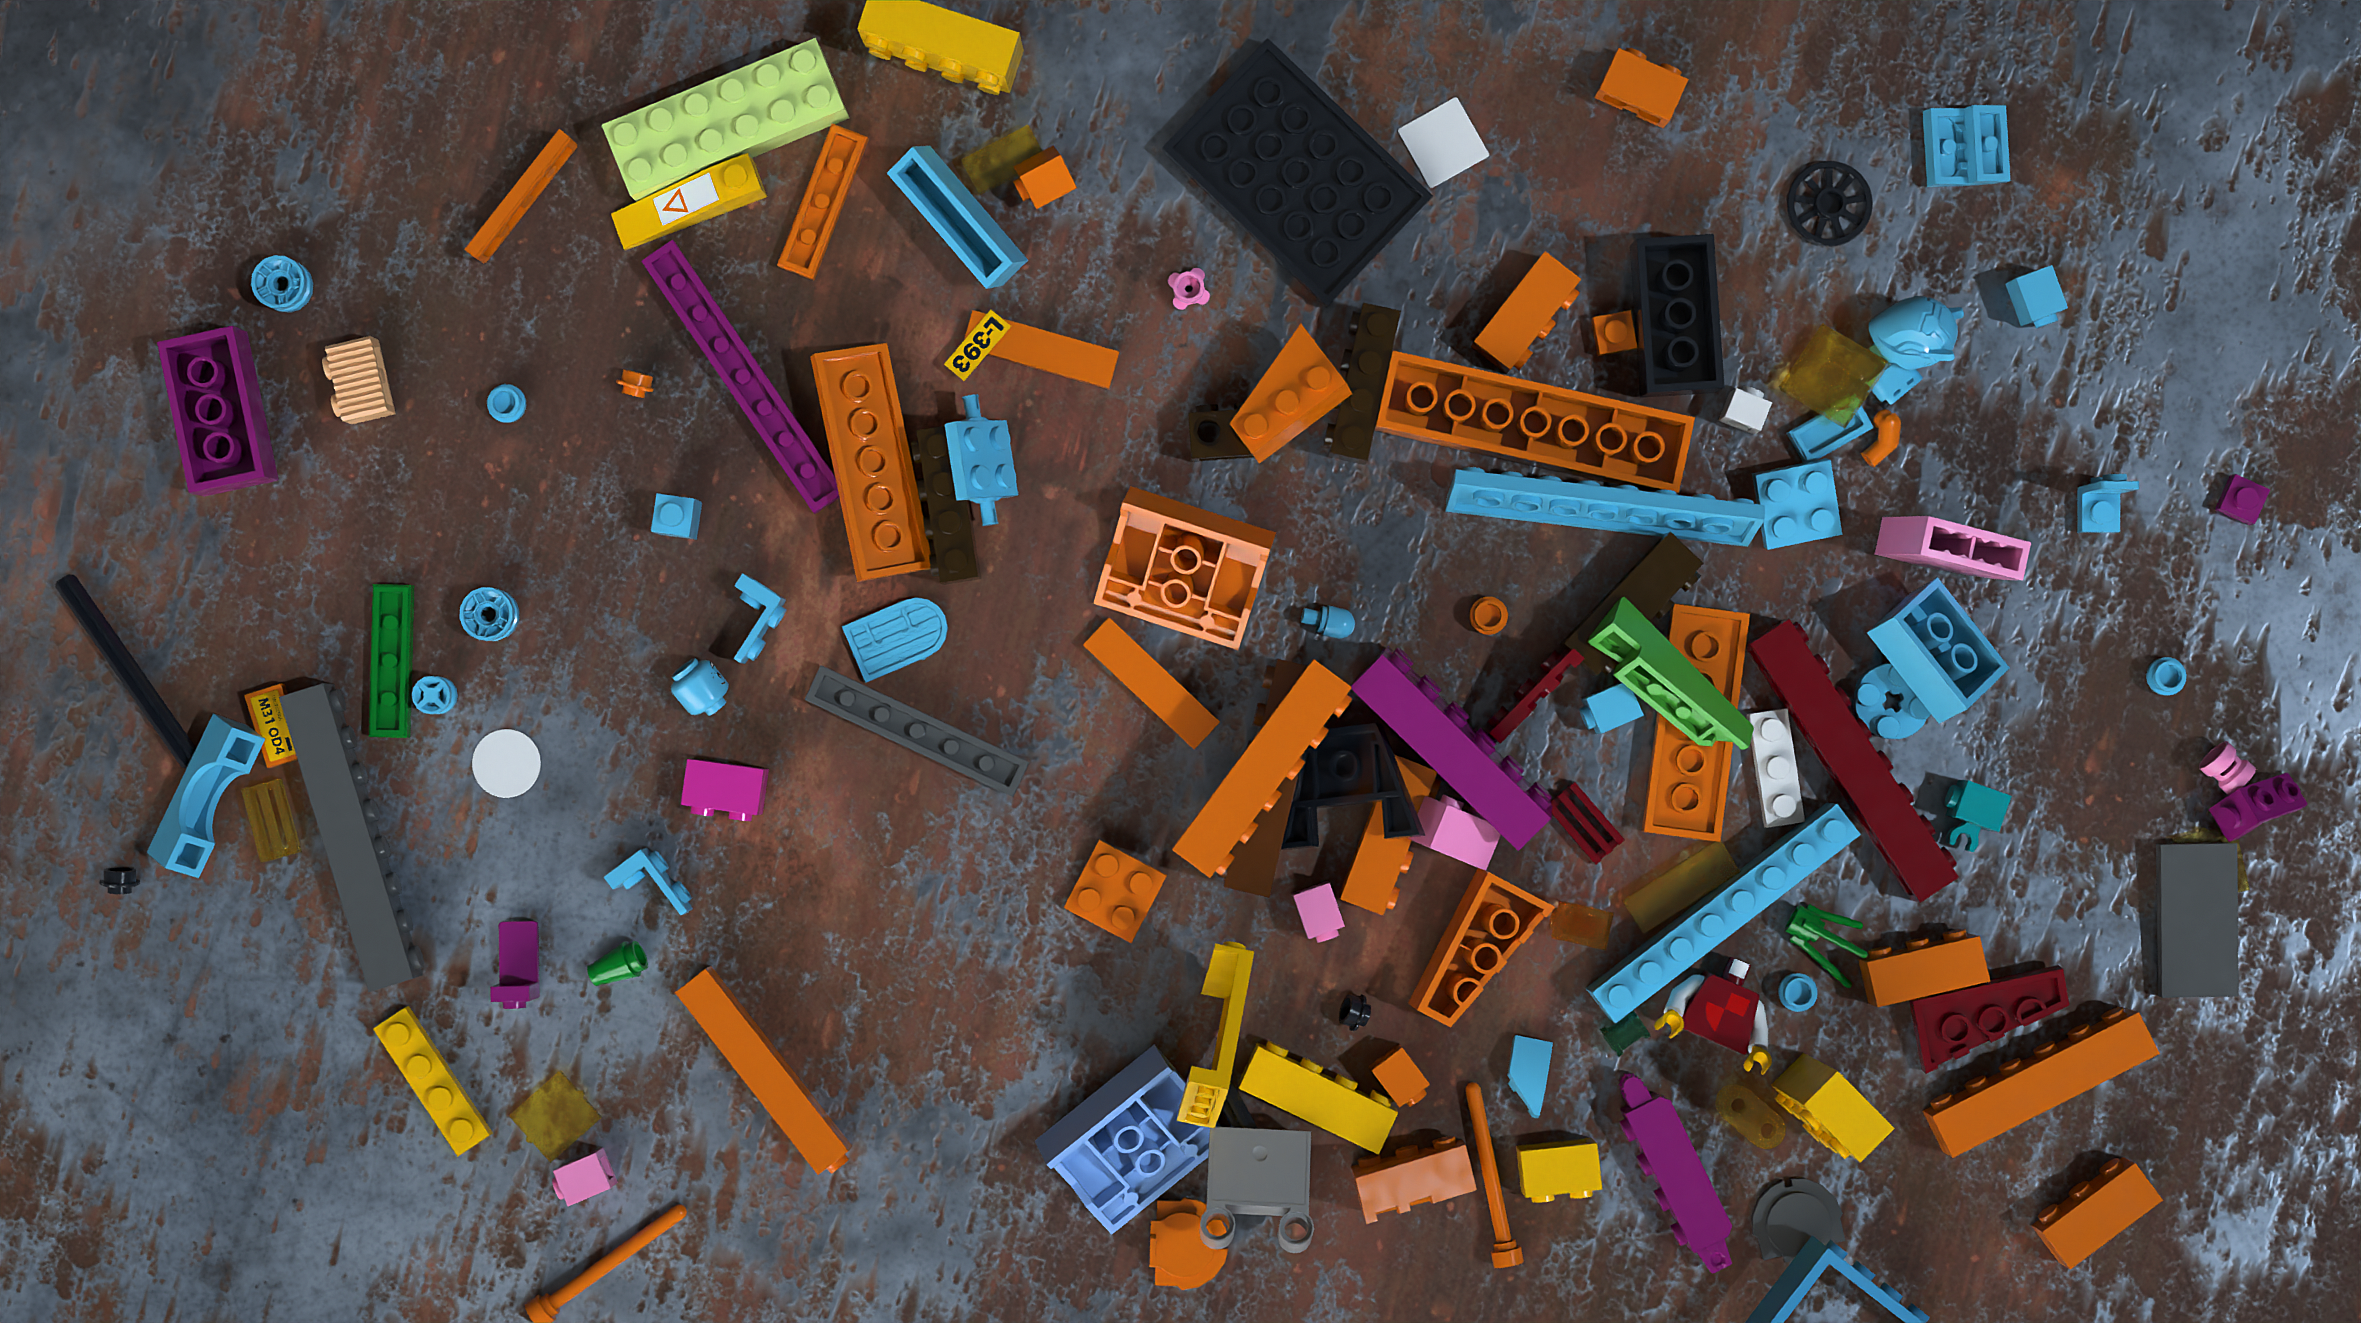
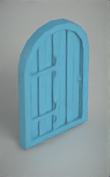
[842,597,948,683]

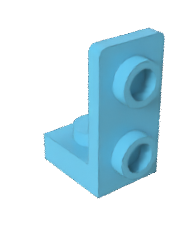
[2077,474,2139,533]
[734,573,786,664]
[604,848,693,915]

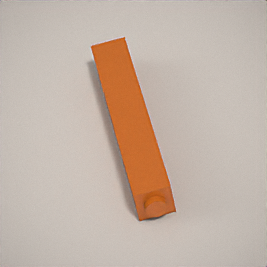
[675,966,852,1175]

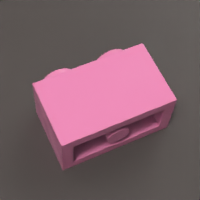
[1408,795,1501,871]

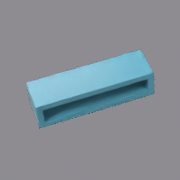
[887,146,1028,289]

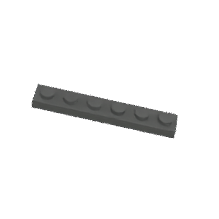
[805,665,1030,797]

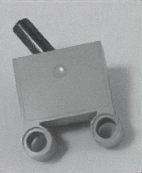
[1199,1083,1314,1253]

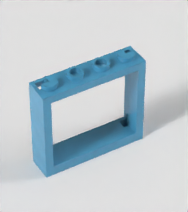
[1745,1235,1930,1323]

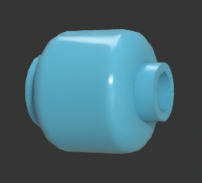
[671,658,729,716]

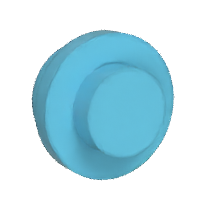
[487,384,526,423]
[2146,657,2186,695]
[1778,973,1817,1012]

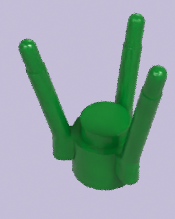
[1785,904,1868,988]

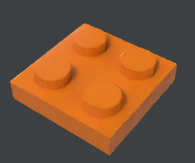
[1064,839,1167,943]

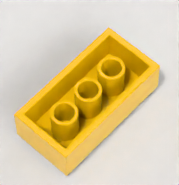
[857,0,1024,95]
[1771,1053,1895,1163]

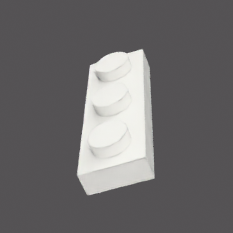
[1747,708,1805,828]

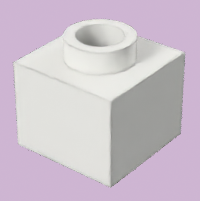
[1718,386,1772,435]

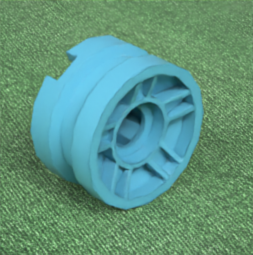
[251,255,314,313]
[460,587,519,641]

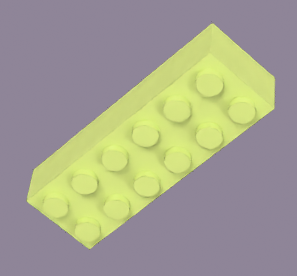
[602,38,849,202]

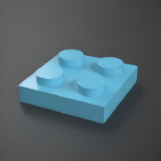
[1752,458,1843,550]

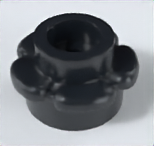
[100,867,140,894]
[1339,994,1371,1031]

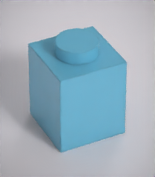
[2005,265,2068,329]
[651,493,702,540]
[1579,682,1644,734]

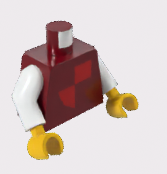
[1654,957,1772,1075]

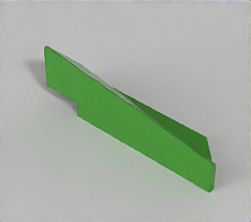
[1588,597,1754,750]

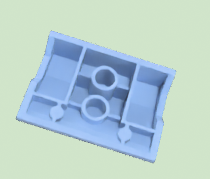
[1035,1044,1222,1234]

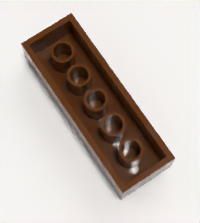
[1217,658,1307,898]

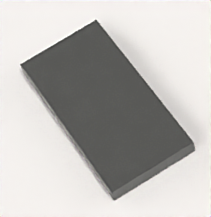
[2156,842,2239,998]

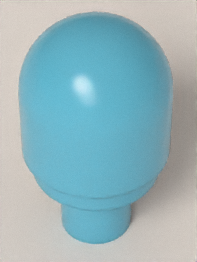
[1301,605,1355,639]

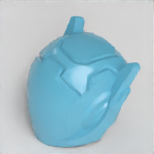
[1868,296,1964,370]

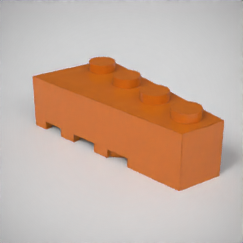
[1408,868,1555,1027]

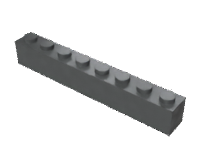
[279,683,424,992]

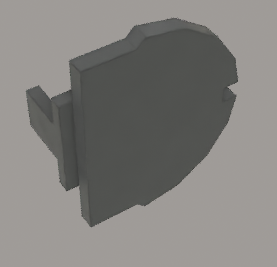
[1751,1178,1846,1263]

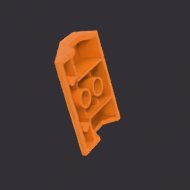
[1093,486,1276,650]

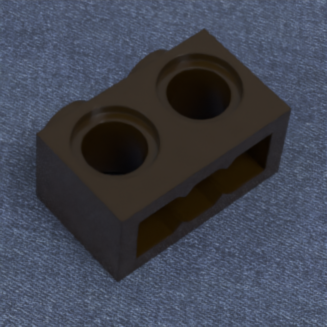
[1188,402,1254,462]

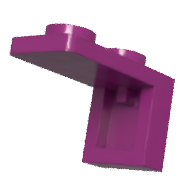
[2209,773,2307,842]
[490,921,540,1009]

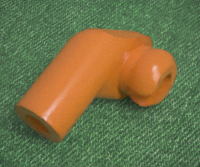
[1861,409,1901,468]

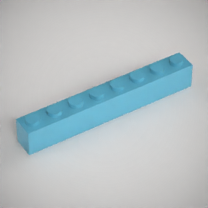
[1586,803,1861,1023]

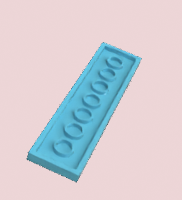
[1445,467,1765,547]

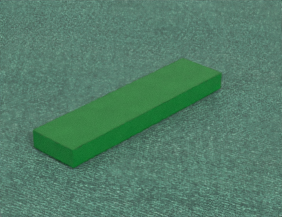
[369,584,415,738]

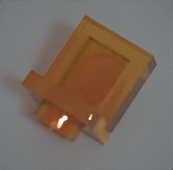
[1549,901,1614,950]

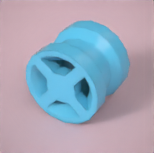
[412,676,458,714]

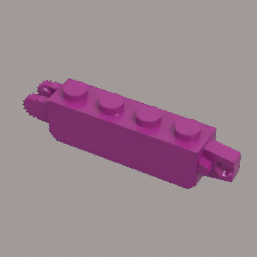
[1617,1072,1732,1274]

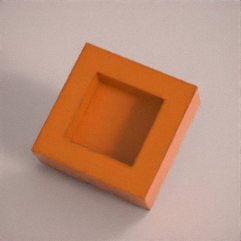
[1591,310,1637,356]

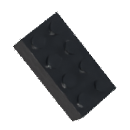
[1630,234,1725,398]

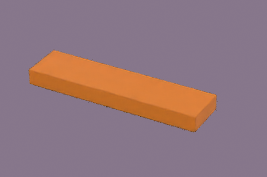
[777,124,869,281]
[464,129,578,264]
[964,310,1120,389]
[1083,618,1220,750]

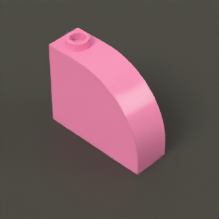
[1875,516,2031,581]

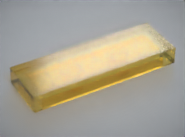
[1621,840,1741,933]

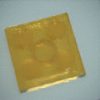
[1779,323,1888,429]

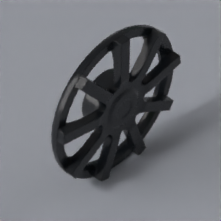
[1786,161,1873,247]

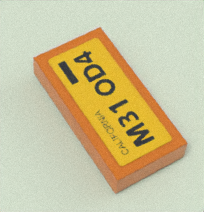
[244,683,297,768]

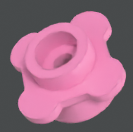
[1168,268,1210,310]

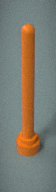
[1465,1082,1524,1268]
[525,1204,687,1323]

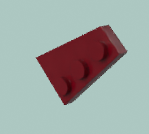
[1487,648,1585,744]

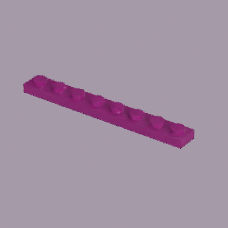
[641,239,840,514]

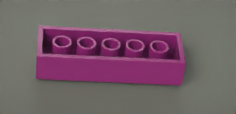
[1351,646,1552,851]

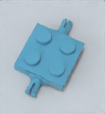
[945,394,1018,526]

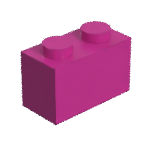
[681,758,769,821]

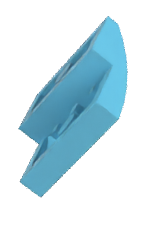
[1923,105,2011,187]

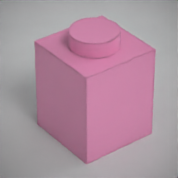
[1292,881,1345,943]
[552,1147,618,1207]

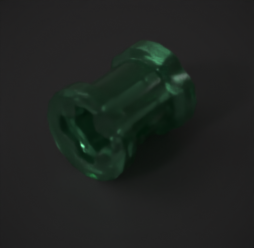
[1599,1010,1651,1057]

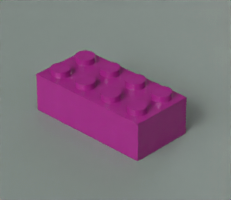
[157,326,279,497]

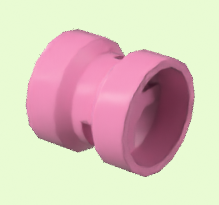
[2199,741,2256,795]

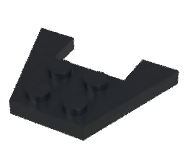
[1281,723,1425,850]

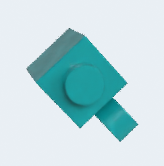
[1945,780,2012,852]

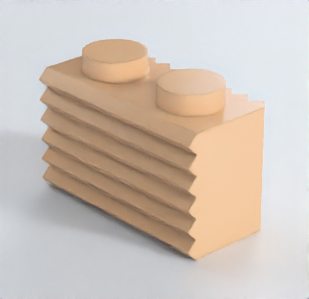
[322,336,396,424]

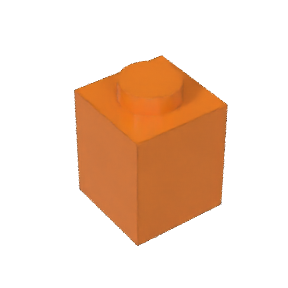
[1013,145,1077,209]
[1369,1043,1430,1108]

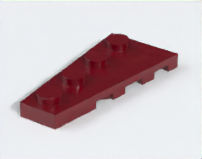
[1909,965,2069,1074]

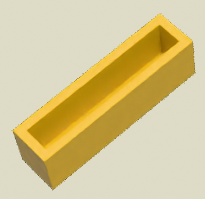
[1238,1040,1398,1155]

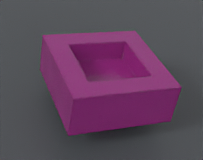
[2215,474,2270,525]

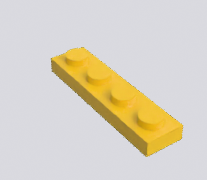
[373,1006,493,1157]

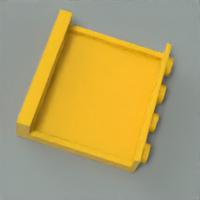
[1177,941,1254,1129]

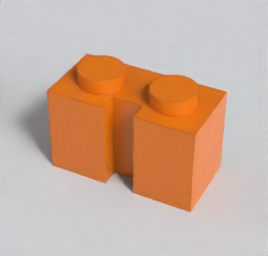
[1594,48,1689,129]

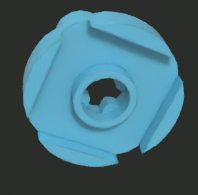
[1852,664,1931,739]

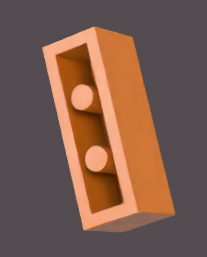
[1470,251,1581,374]
[1858,929,1990,1007]
[2031,1157,2163,1270]

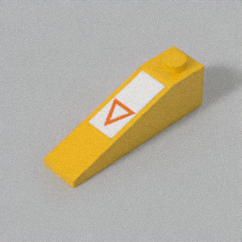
[611,153,767,251]

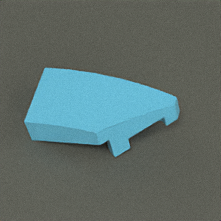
[1507,1035,1553,1118]

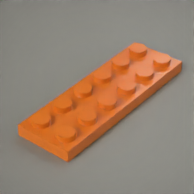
[810,343,931,582]
[1642,604,1750,842]

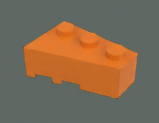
[1230,323,1352,464]
[1351,1136,1477,1224]

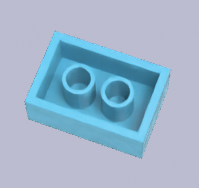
[1867,577,2010,724]

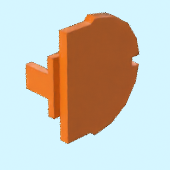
[1149,1197,1228,1290]

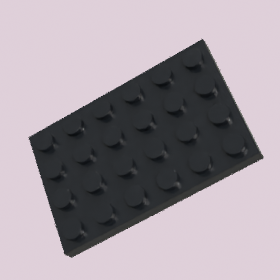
[1162,38,1433,308]

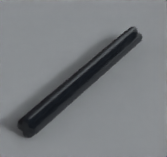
[55,574,196,768]

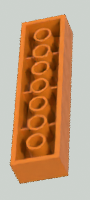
[1375,351,1695,493]

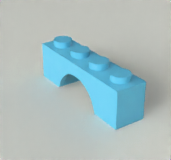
[147,713,265,878]

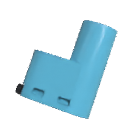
[1867,344,1923,409]

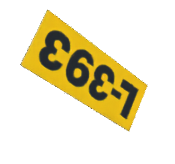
[944,310,1011,381]

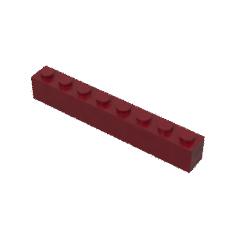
[1746,619,1959,903]

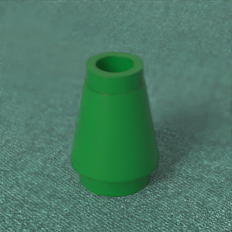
[587,941,648,986]

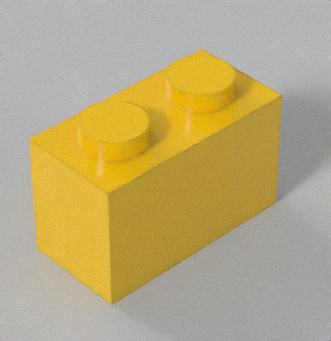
[1516,1138,1602,1203]

